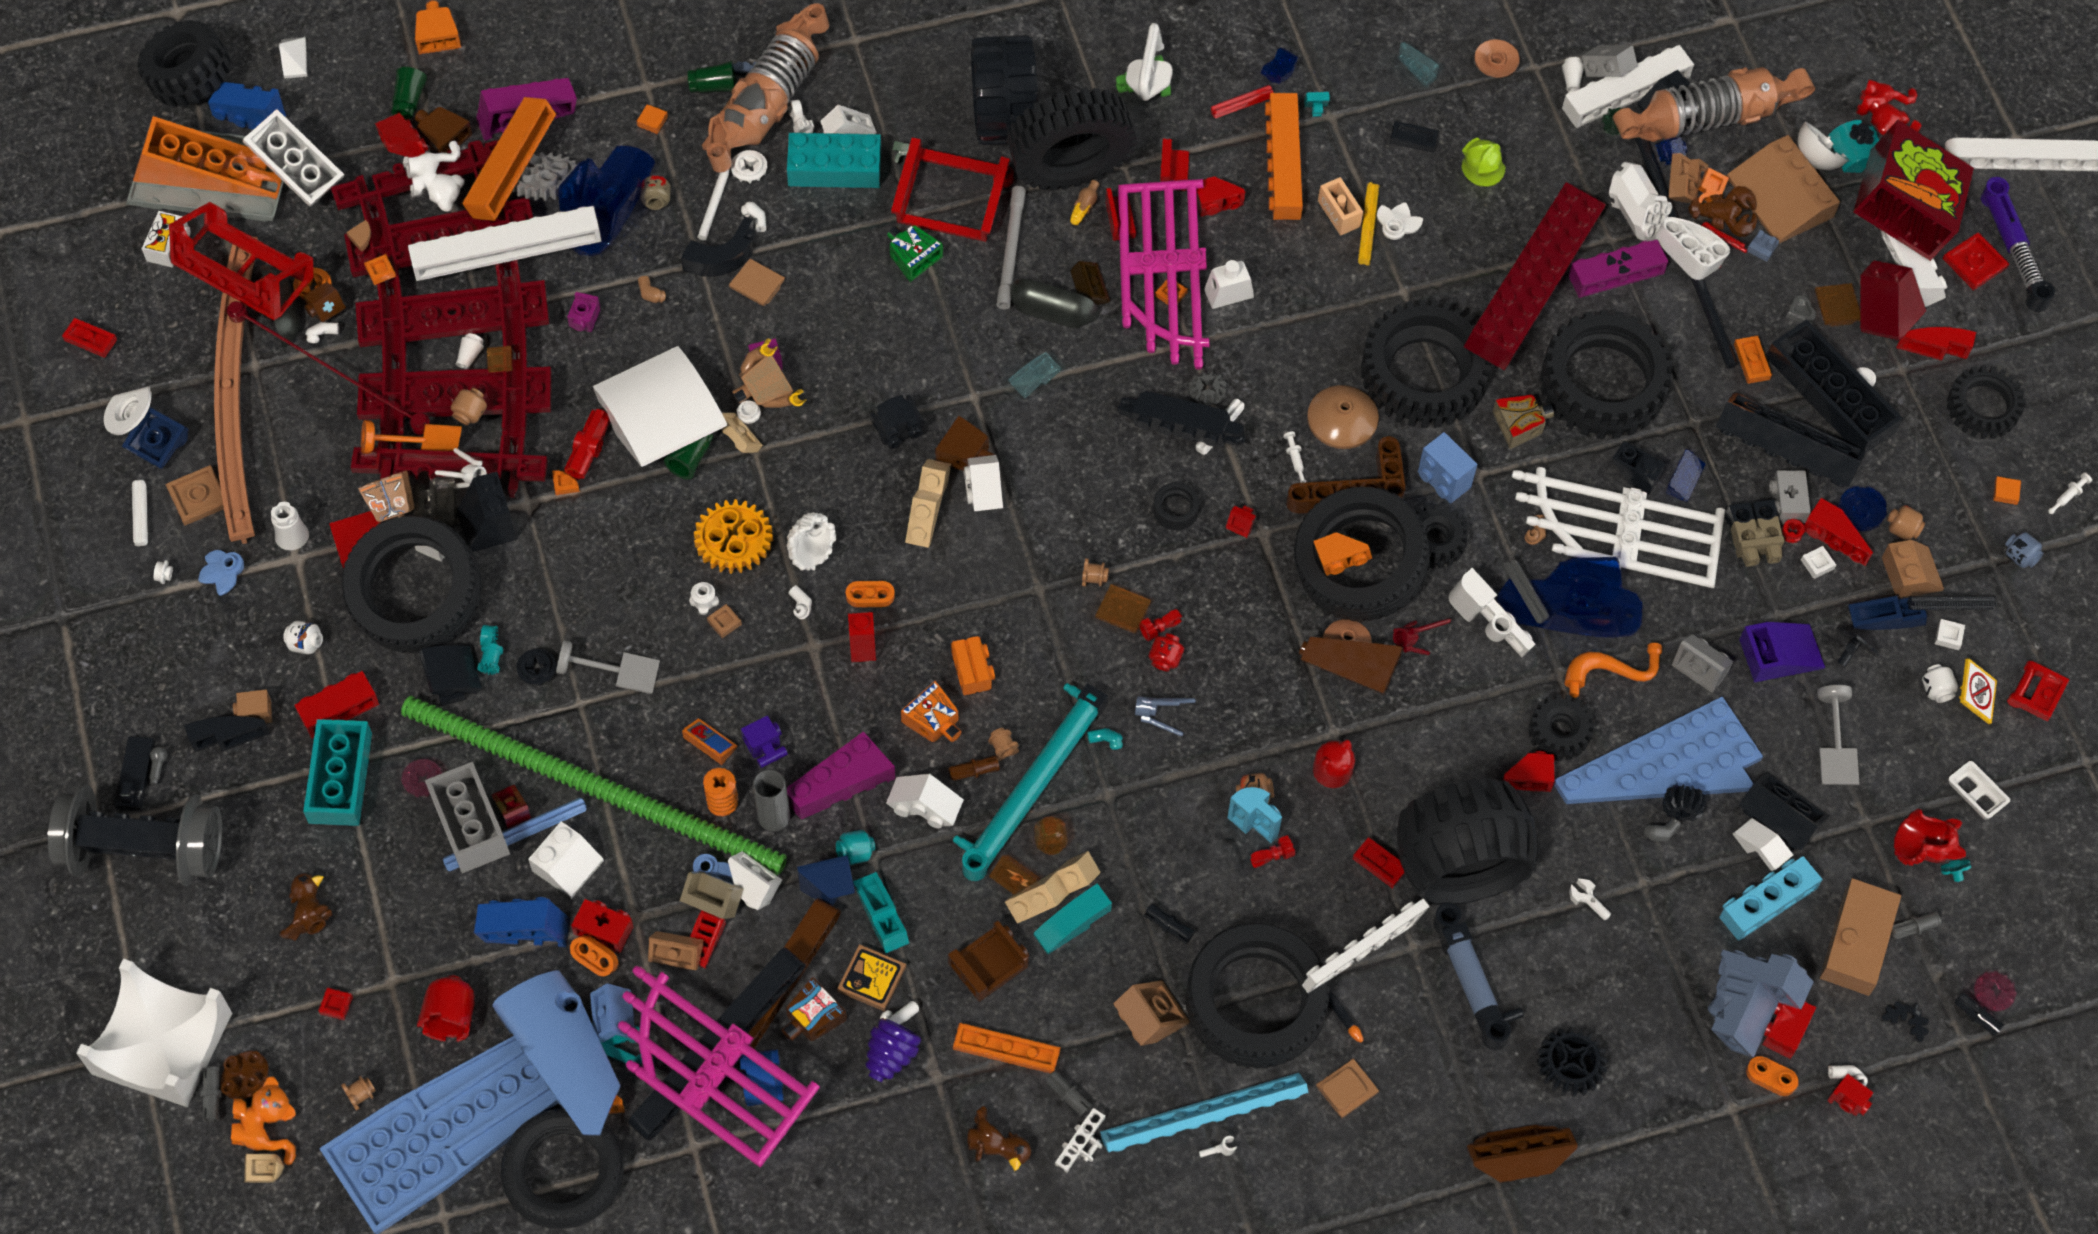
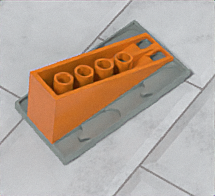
[126,116,284,222]

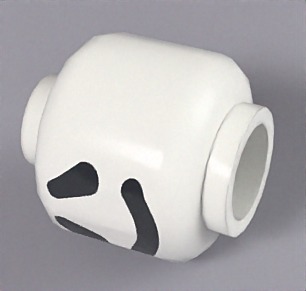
[1922,664,1959,703]

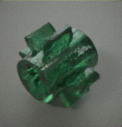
[1601,107,1621,136]

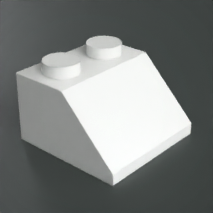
[528,821,604,899]

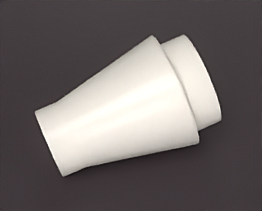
[1562,57,1584,92]
[456,333,484,370]

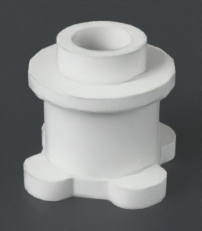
[689,582,719,615]

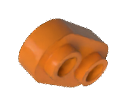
[846,581,895,607]
[570,935,618,976]
[1746,1056,1798,1096]

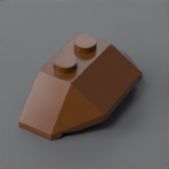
[1467,1124,1577,1182]

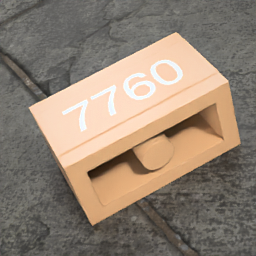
[1318,177,1363,236]

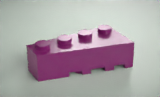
[476,78,577,141]
[787,731,895,820]

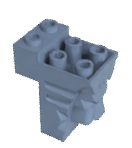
[1707,950,1813,1058]

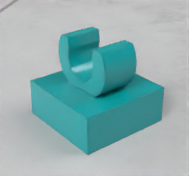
[1304,92,1330,117]

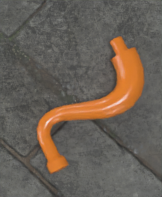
[1565,643,1662,698]

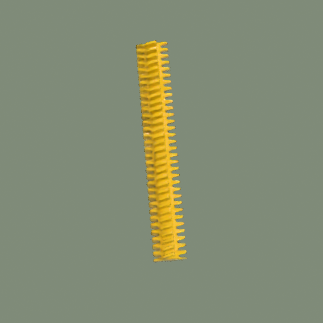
[1358,182,1379,266]

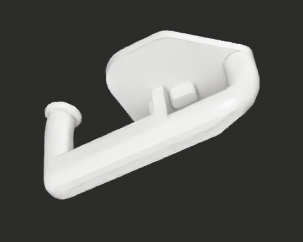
[1126,23,1172,101]

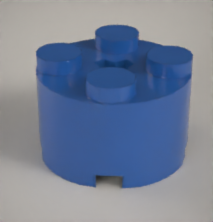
[740,1049,784,1106]

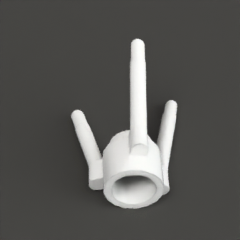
[435,448,487,489]

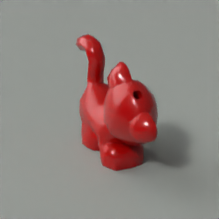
[1856,79,1917,135]

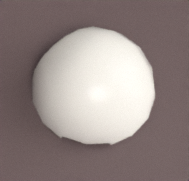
[1797,122,1849,171]

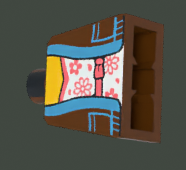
[782,977,847,1041]

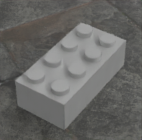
[425,761,510,873]

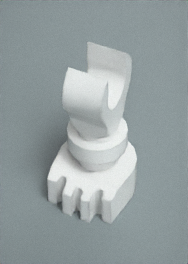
[788,100,814,133]

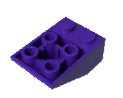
[1739,622,1825,683]

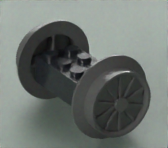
[48,785,223,887]

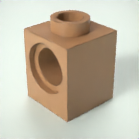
[233,689,272,723]

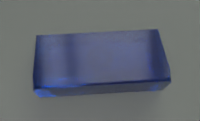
[1665,449,1706,503]

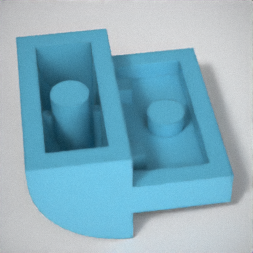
[1227,787,1282,844]

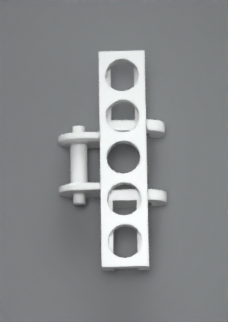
[1055,1108,1105,1173]

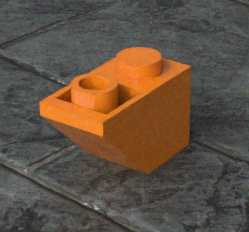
[1313,532,1372,576]

